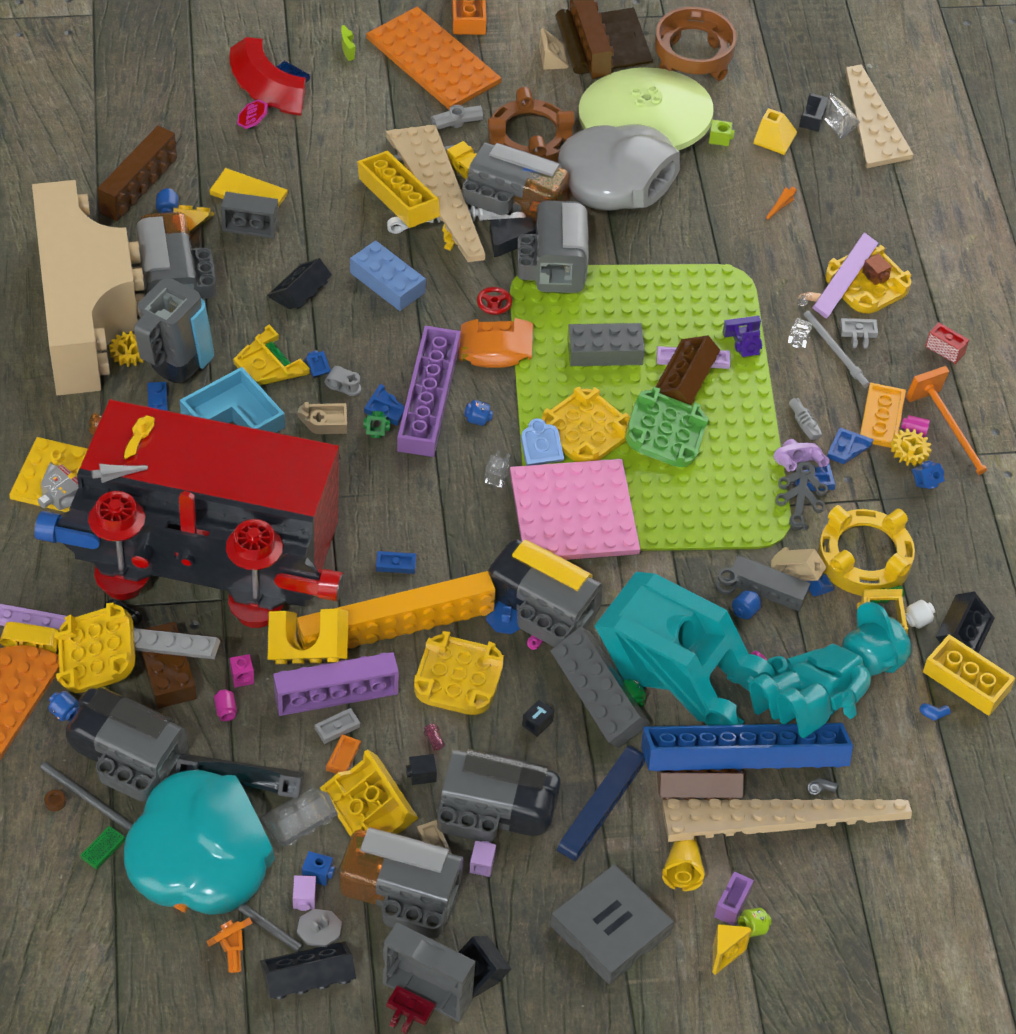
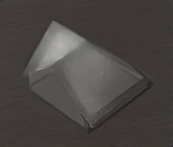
[824,93,860,140]

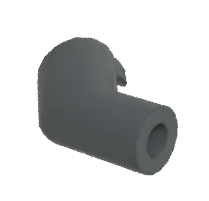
[808,778,838,795]

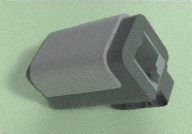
[517,200,589,293]

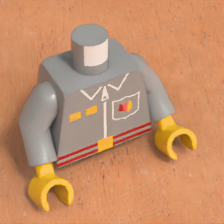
[37,449,78,510]

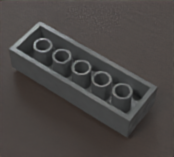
[551,626,650,748]

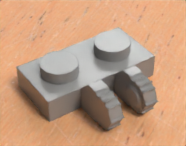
[840,318,878,348]

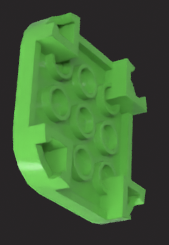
[625,387,708,467]

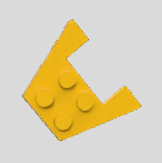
[233,324,310,386]

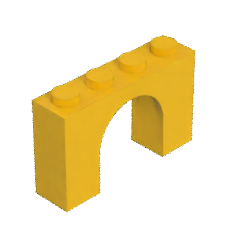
[267,609,348,665]

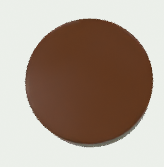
[44,790,66,811]

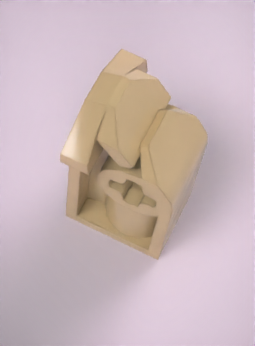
[298,402,347,434]
[771,547,826,581]

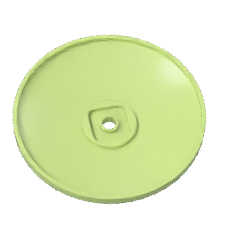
[579,68,713,151]

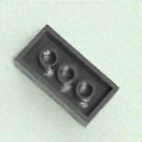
[567,323,645,366]

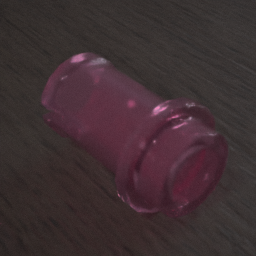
[424,723,445,751]

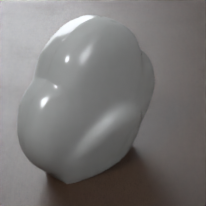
[558,124,680,210]

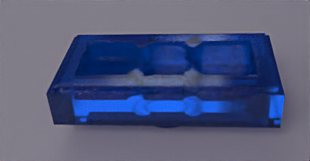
[277,60,310,83]

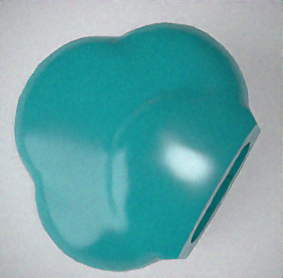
[124,770,275,915]

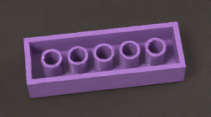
[273,652,399,716]

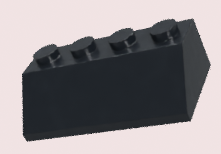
[260,941,356,999]

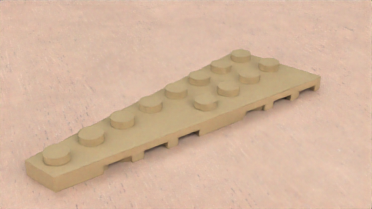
[845,64,914,168]

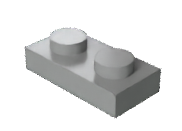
[315,708,360,744]

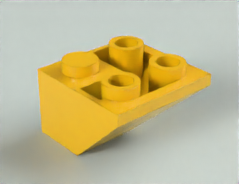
[753,108,797,155]
[172,205,215,231]

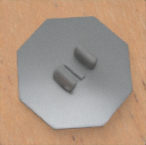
[297,909,342,947]

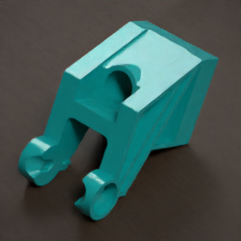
[594,572,776,725]

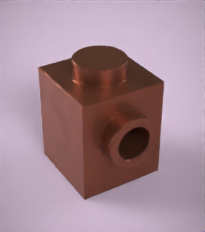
[862,253,892,285]

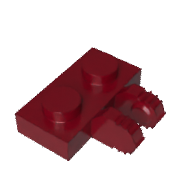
[386,985,436,1034]

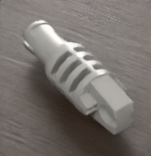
[789,398,822,440]

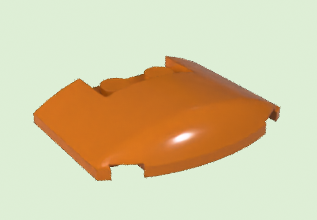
[459,318,533,368]

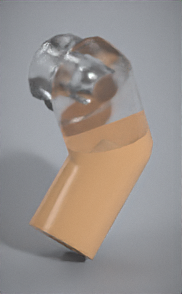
[798,292,821,306]

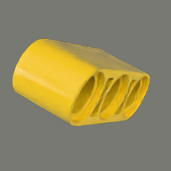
[0,622,58,653]

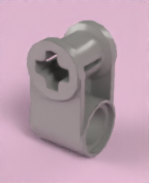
[324,366,361,396]

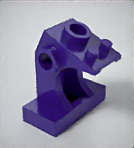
[722,316,762,357]

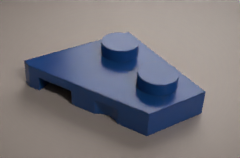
[364,384,405,426]
[827,428,873,464]

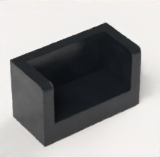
[799,93,829,132]

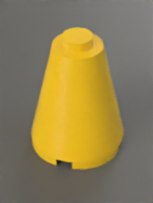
[662,836,705,891]

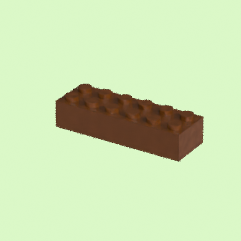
[569,0,614,78]
[97,125,177,221]

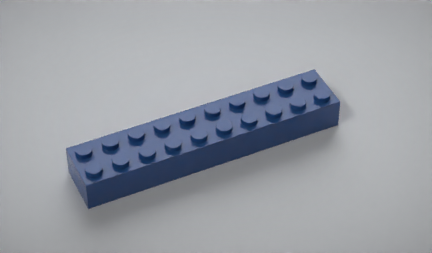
[641,723,853,771]

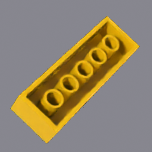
[357,150,440,228]

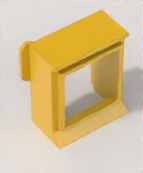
[857,589,908,634]

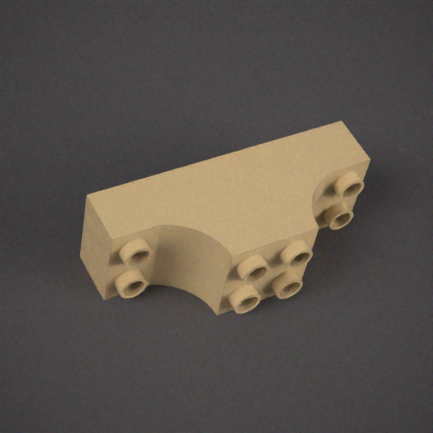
[32,180,145,396]

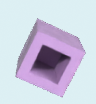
[470,841,496,877]
[293,876,316,911]

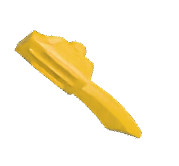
[124,415,155,459]

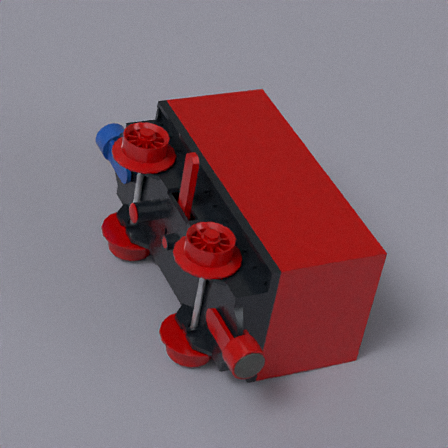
[34,399,344,628]

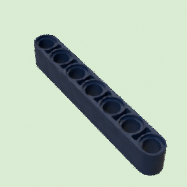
[557,745,645,862]

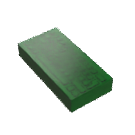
[80,826,125,870]

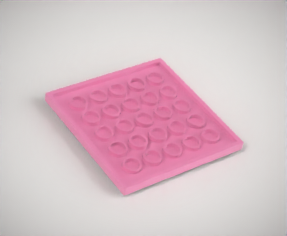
[510,459,640,560]

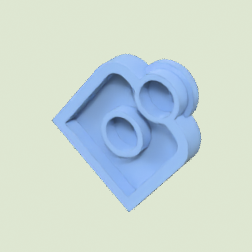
[521,418,564,466]

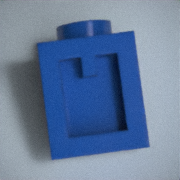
[304,350,331,378]

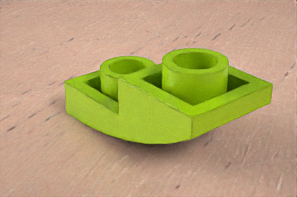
[341,25,356,61]

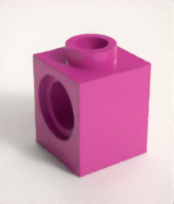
[230,654,254,688]

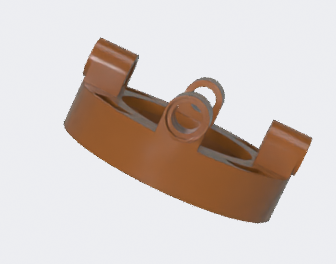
[654,7,737,81]
[488,87,575,163]

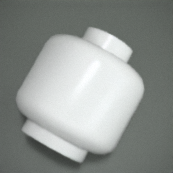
[905,600,935,629]

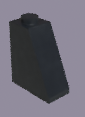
[489,217,536,257]

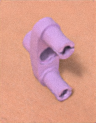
[773,439,829,472]

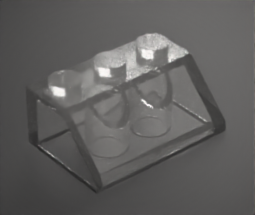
[260,787,338,846]

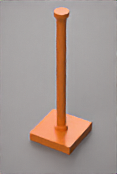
[906,366,987,475]

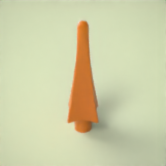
[766,186,797,219]

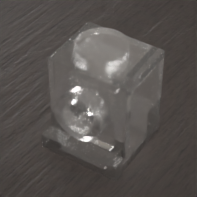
[788,318,813,348]

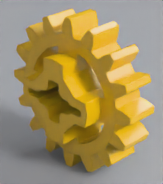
[109,331,143,367]
[890,429,932,466]

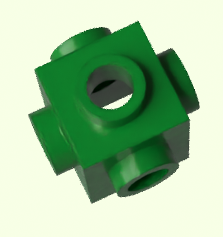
[363,411,390,438]

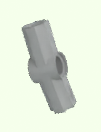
[431,105,483,130]

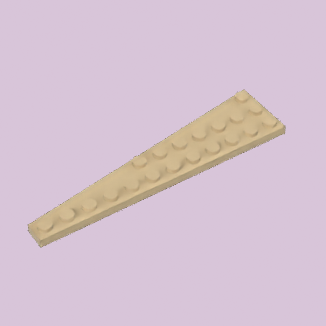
[386,125,485,262]
[662,799,912,842]

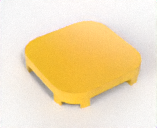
[825,245,911,314]
[542,386,630,462]
[54,603,135,693]
[414,631,504,715]

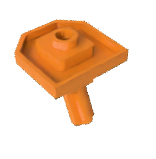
[206,917,252,973]

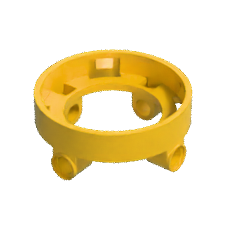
[818,505,915,596]

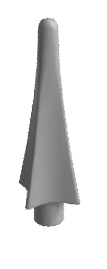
[92,464,148,483]

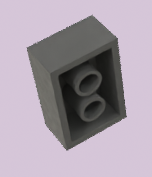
[221,192,279,239]

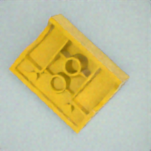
[320,749,418,846]

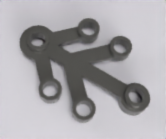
[775,461,828,530]

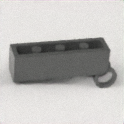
[716,555,811,611]

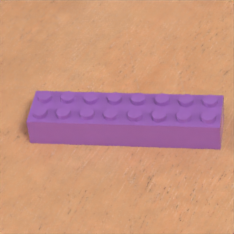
[397,326,461,457]

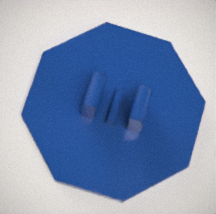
[486,601,526,634]

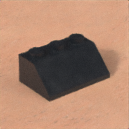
[267,258,332,309]
[936,591,995,653]

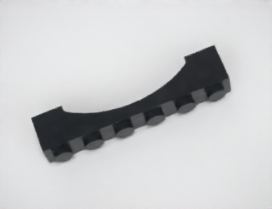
[175,754,304,798]

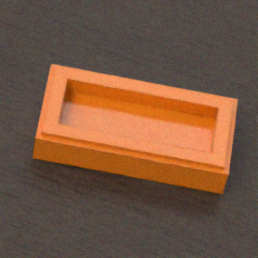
[326,734,361,774]

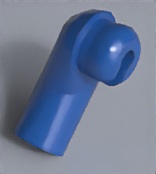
[919,703,951,720]

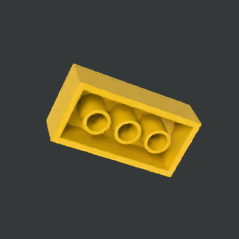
[923,634,1015,716]

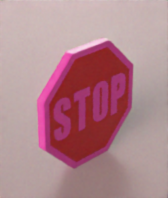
[237,100,268,129]

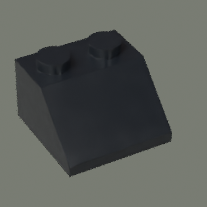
[458,936,511,999]

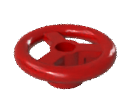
[477,287,512,315]

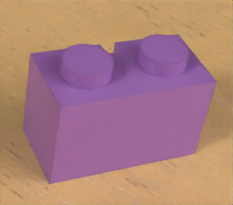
[714,872,754,926]

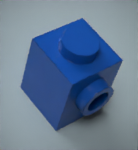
[302,851,336,886]

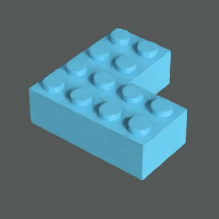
[180,367,285,433]

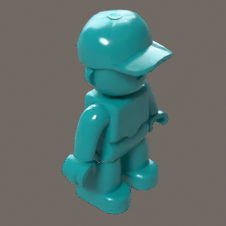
[749,602,911,738]

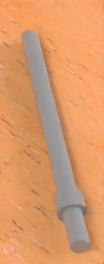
[804,311,870,388]

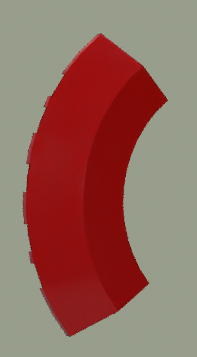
[229,37,306,116]

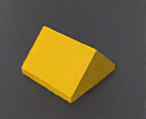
[712,924,751,975]

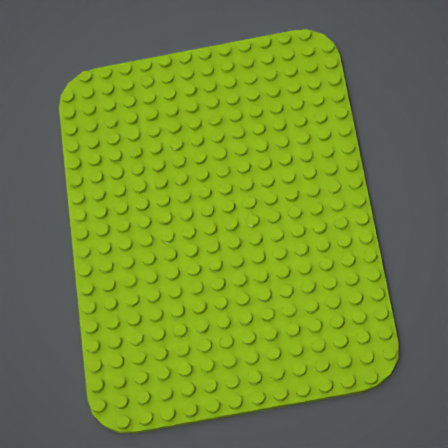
[510,264,791,551]

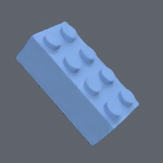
[350,240,426,311]

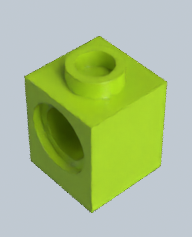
[709,120,735,146]

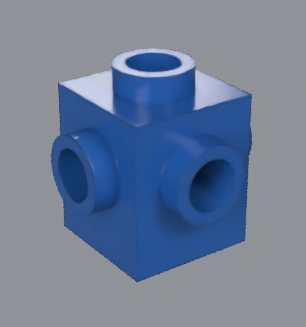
[912,460,945,489]

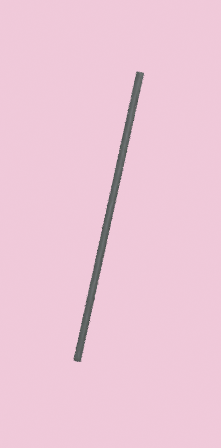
[40,762,303,952]

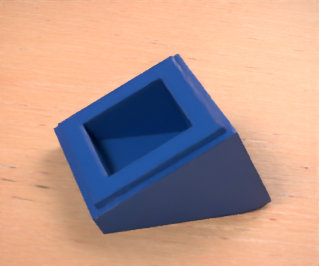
[806,574,835,596]

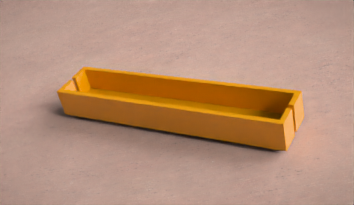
[297,571,495,650]

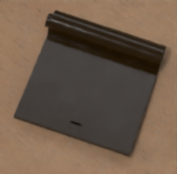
[555,7,653,74]

